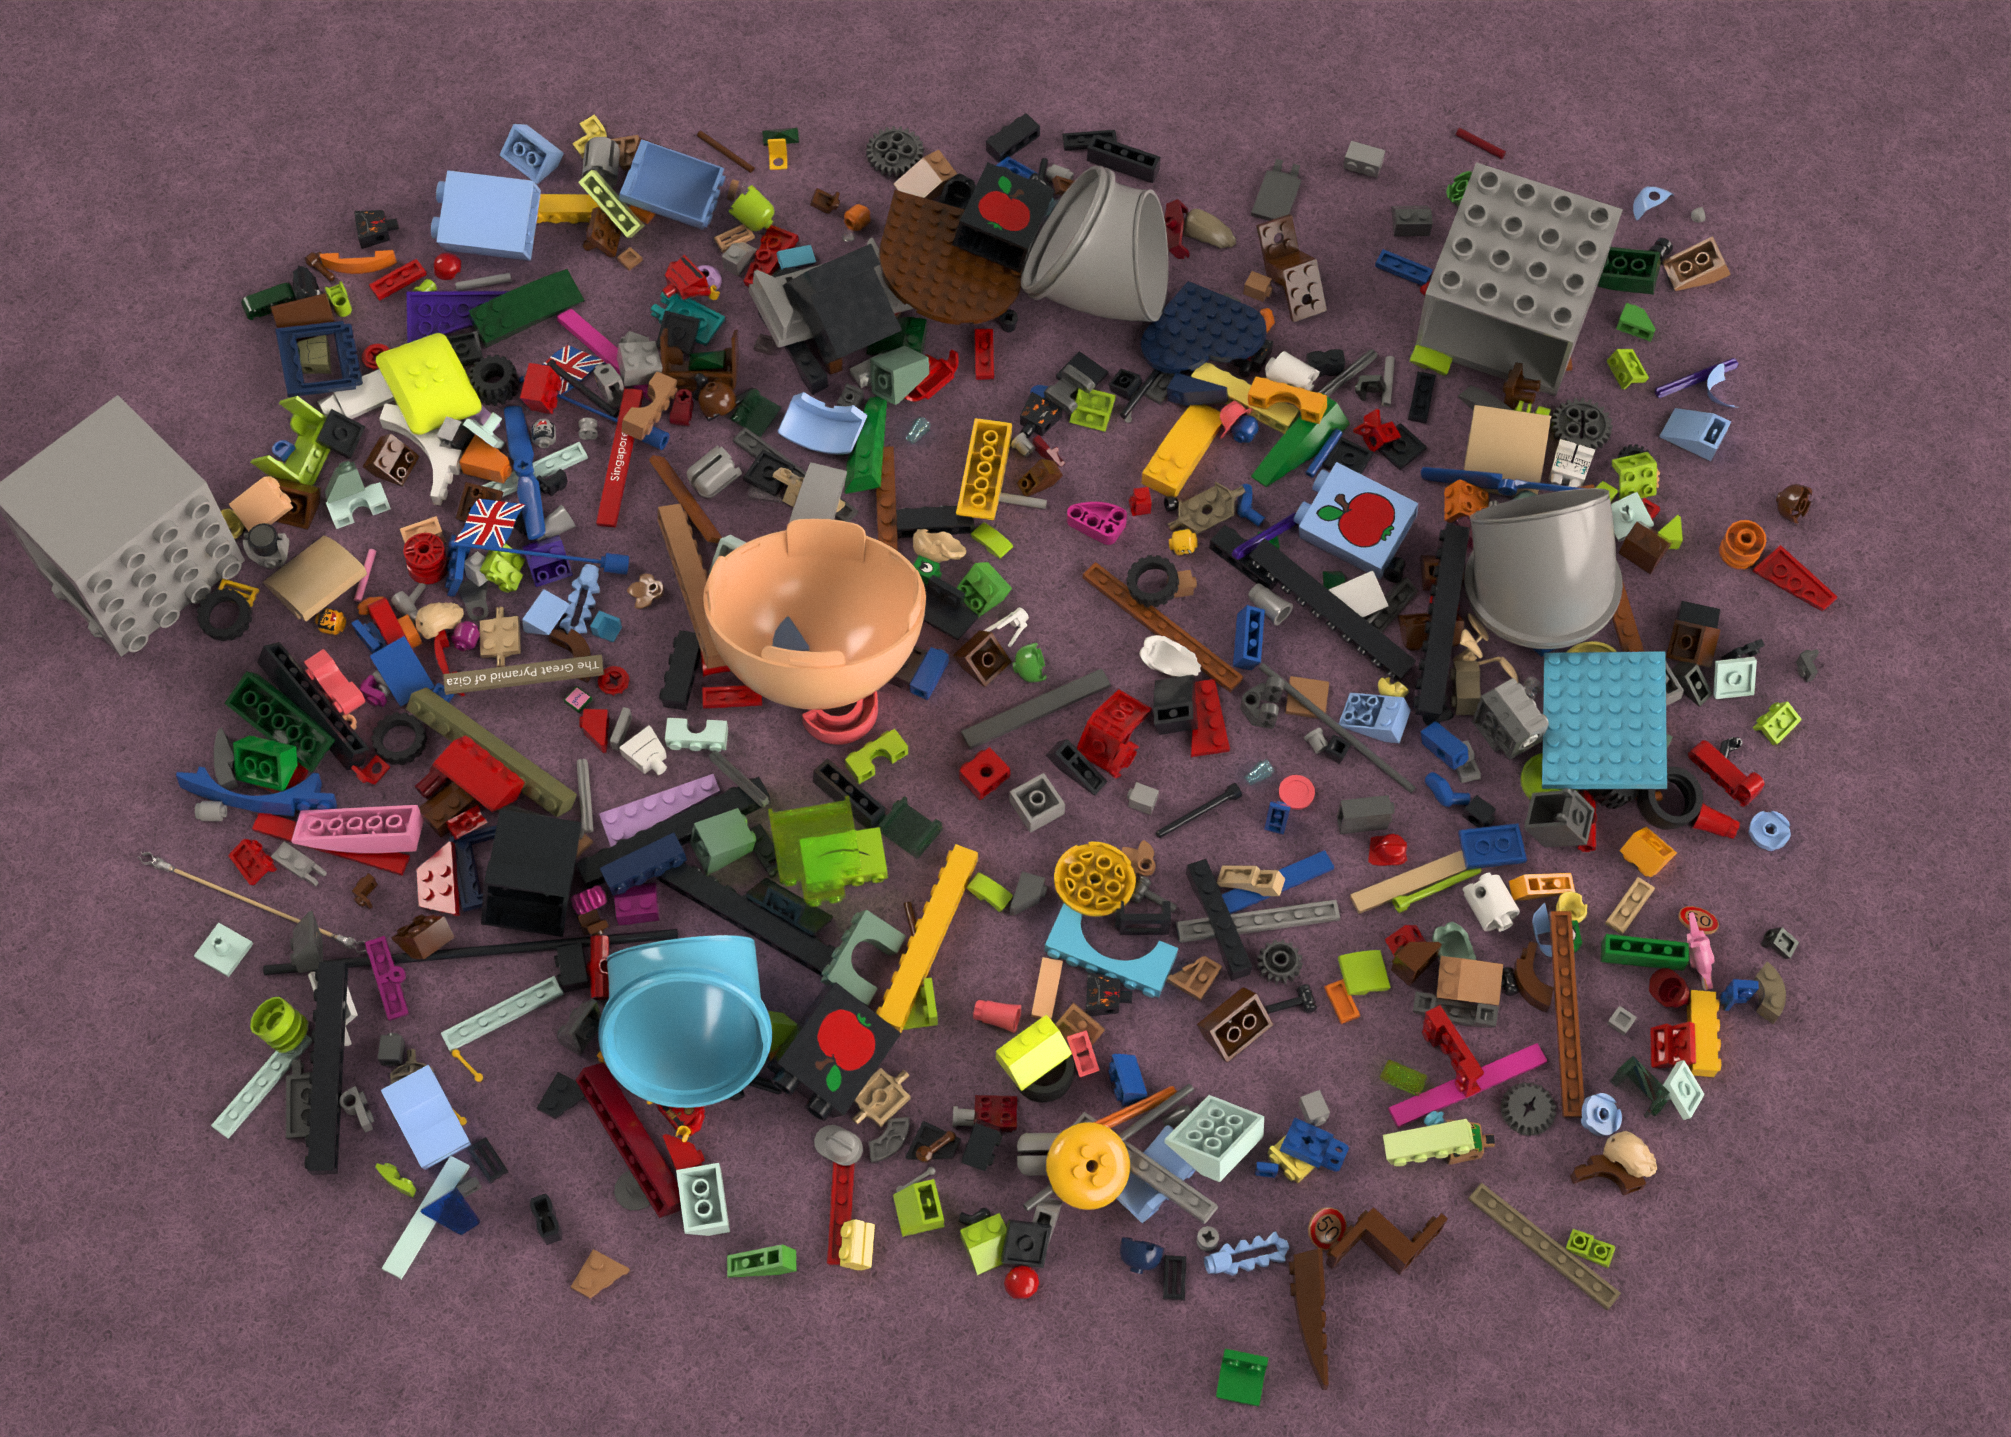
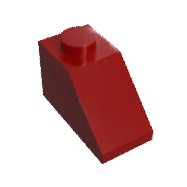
[579,709,610,753]
[662,1134,705,1170]

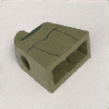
[297,335,331,374]

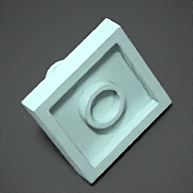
[463,412,505,449]
[1611,492,1654,542]
[1713,657,1757,699]
[194,923,253,977]
[1658,1060,1704,1120]

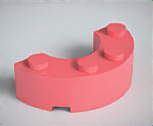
[304,649,366,716]
[802,691,878,745]

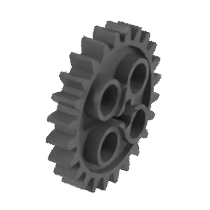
[866,126,924,177]
[1550,397,1613,451]

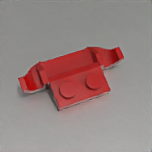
[904,349,959,402]

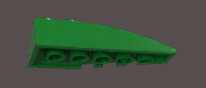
[1251,393,1350,487]
[844,396,887,494]

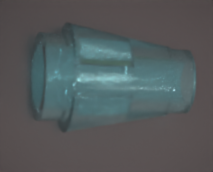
[905,416,931,445]
[1244,759,1275,786]

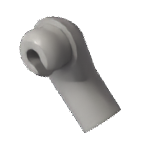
[372,670,391,696]

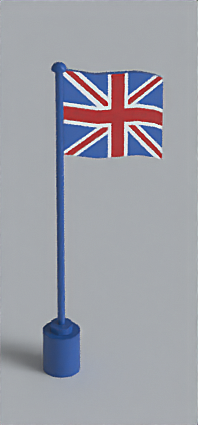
[519,345,669,450]
[450,499,629,575]

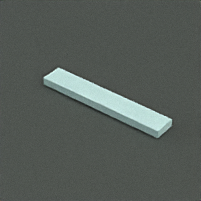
[482,442,588,497]
[441,976,564,1052]
[211,1035,312,1139]
[382,1156,470,1280]

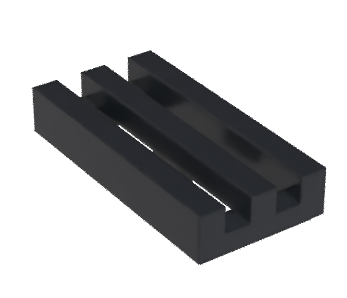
[468,1137,508,1184]
[1163,1255,1186,1301]

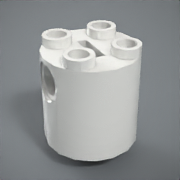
[1265,351,1320,391]
[1463,873,1520,932]

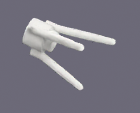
[983,607,1029,647]

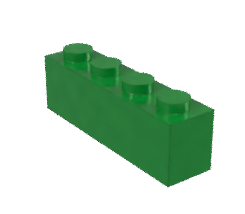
[1601,934,1689,971]

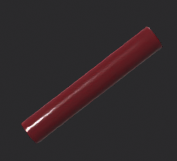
[1455,128,1506,159]

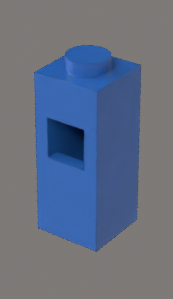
[910,647,949,700]
[1421,721,1469,770]

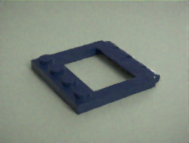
[275,321,363,397]
[448,825,497,912]

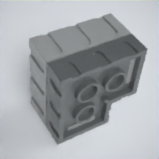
[1472,678,1549,760]

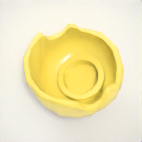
[221,509,244,539]
[1378,677,1409,697]
[1556,891,1587,923]

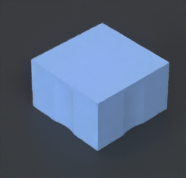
[381,1065,471,1170]

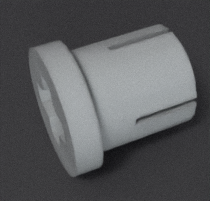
[1010,432,1036,458]
[1304,728,1328,754]
[952,1106,975,1128]

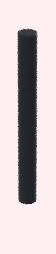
[1120,369,1161,419]

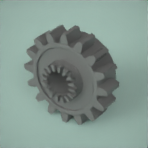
[1257,939,1303,985]

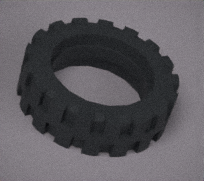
[1126,555,1179,607]
[197,588,252,641]
[371,712,427,765]

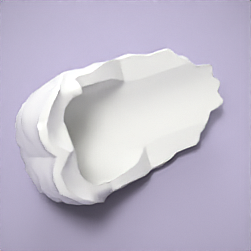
[1139,635,1201,677]

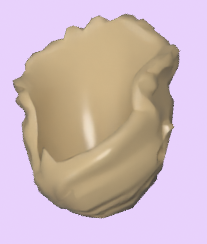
[913,529,966,563]
[415,602,464,639]
[1603,1131,1657,1178]

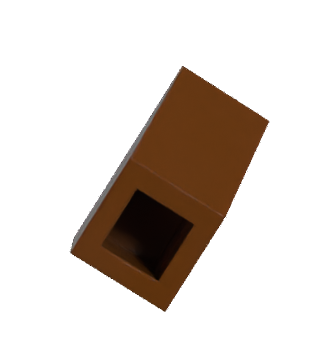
[1017,459,1063,497]

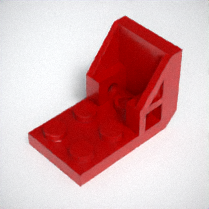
[1077,689,1152,772]

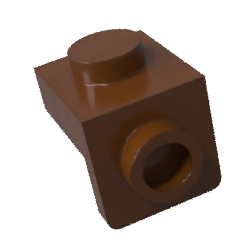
[810,188,840,214]
[352,873,378,909]
[577,909,609,936]

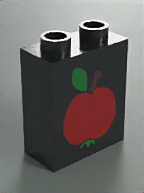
[952,162,1055,273]
[767,982,901,1121]

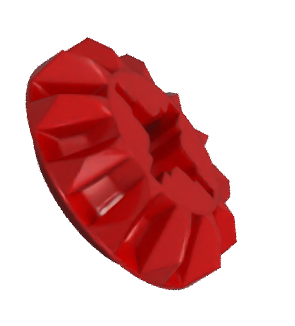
[362,344,390,371]
[598,666,630,696]

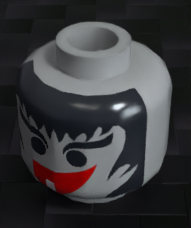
[531,419,556,448]

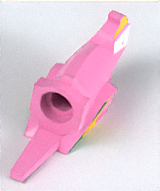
[1687,912,1715,991]

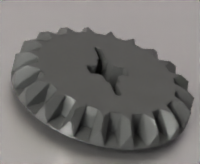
[1501,1082,1556,1136]

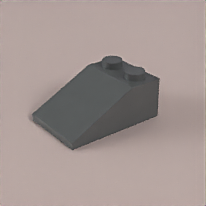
[557,999,601,1056]

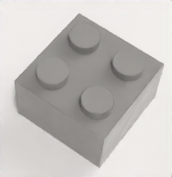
[617,341,662,386]
[1009,773,1065,833]

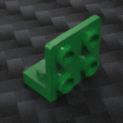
[1216,1349,1269,1407]

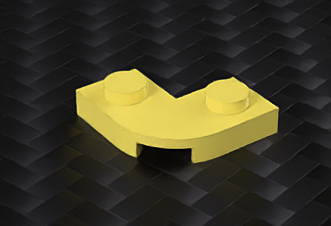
[572,115,607,159]

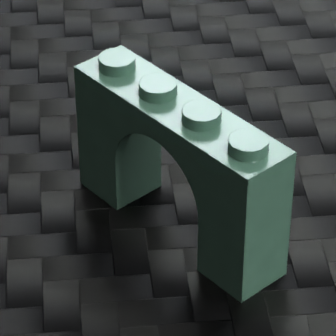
[820,910,906,1006]

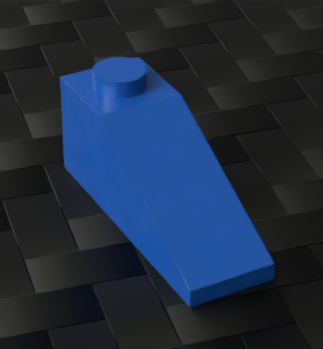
[1264,801,1291,835]

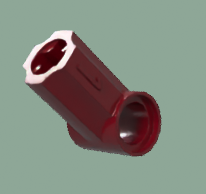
[415,765,451,799]

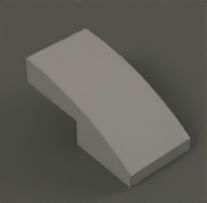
[1456,740,1481,783]

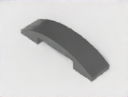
[1413,991,1499,1028]

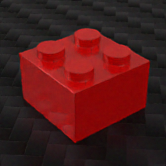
[520,363,562,414]

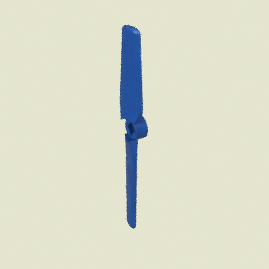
[504,405,546,540]
[1421,467,1586,496]

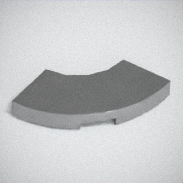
[869,1117,910,1164]

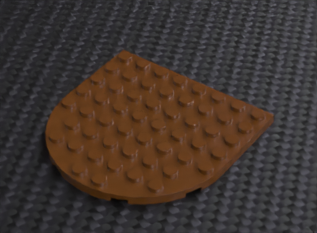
[878,190,1025,325]

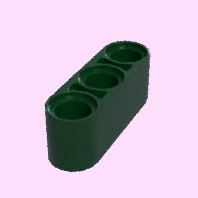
[241,283,296,320]

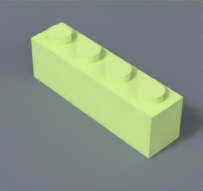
[578,170,645,238]
[1383,1119,1475,1166]

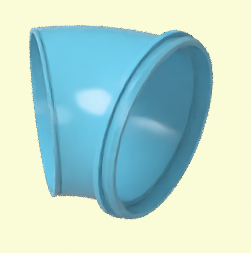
[598,935,772,1108]

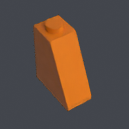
[459,434,512,484]

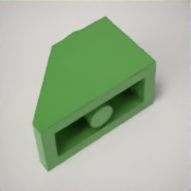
[1616,303,1656,342]

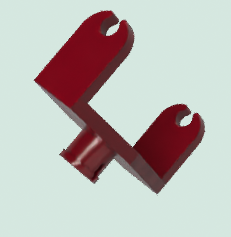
[1164,199,1190,259]

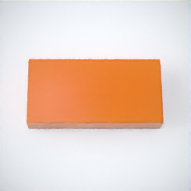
[1324,979,1360,1024]

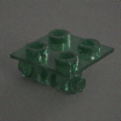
[730,388,781,437]

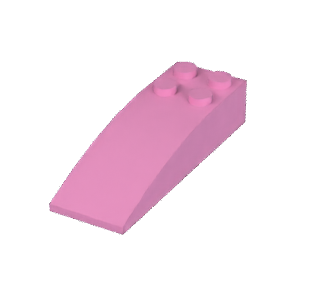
[292,805,424,853]

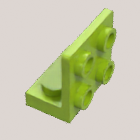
[1612,452,1657,500]
[903,978,938,1030]

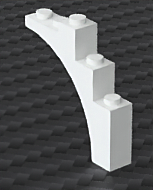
[379,403,463,506]

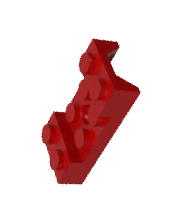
[1422,1005,1484,1098]

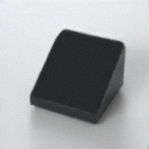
[1325,734,1351,764]

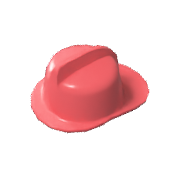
[1220,401,1252,439]

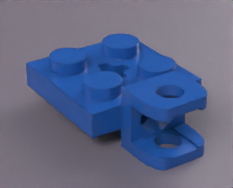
[445,534,470,596]
[1280,1118,1349,1171]

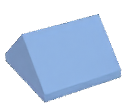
[522,589,569,635]

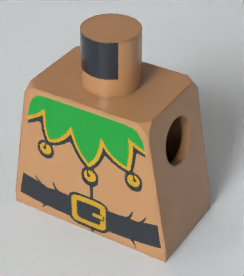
[1445,1120,1495,1165]

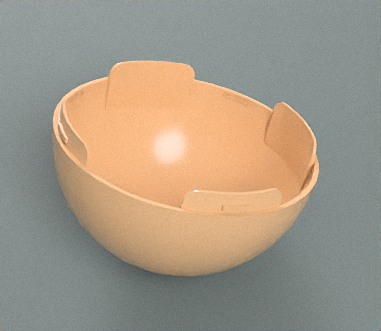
[703,519,926,710]

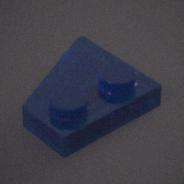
[420,1187,480,1235]

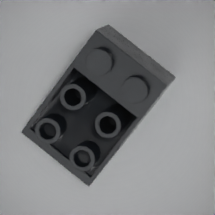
[1153,675,1198,735]

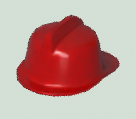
[1368,834,1407,866]

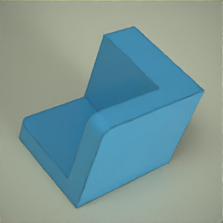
[590,611,622,642]

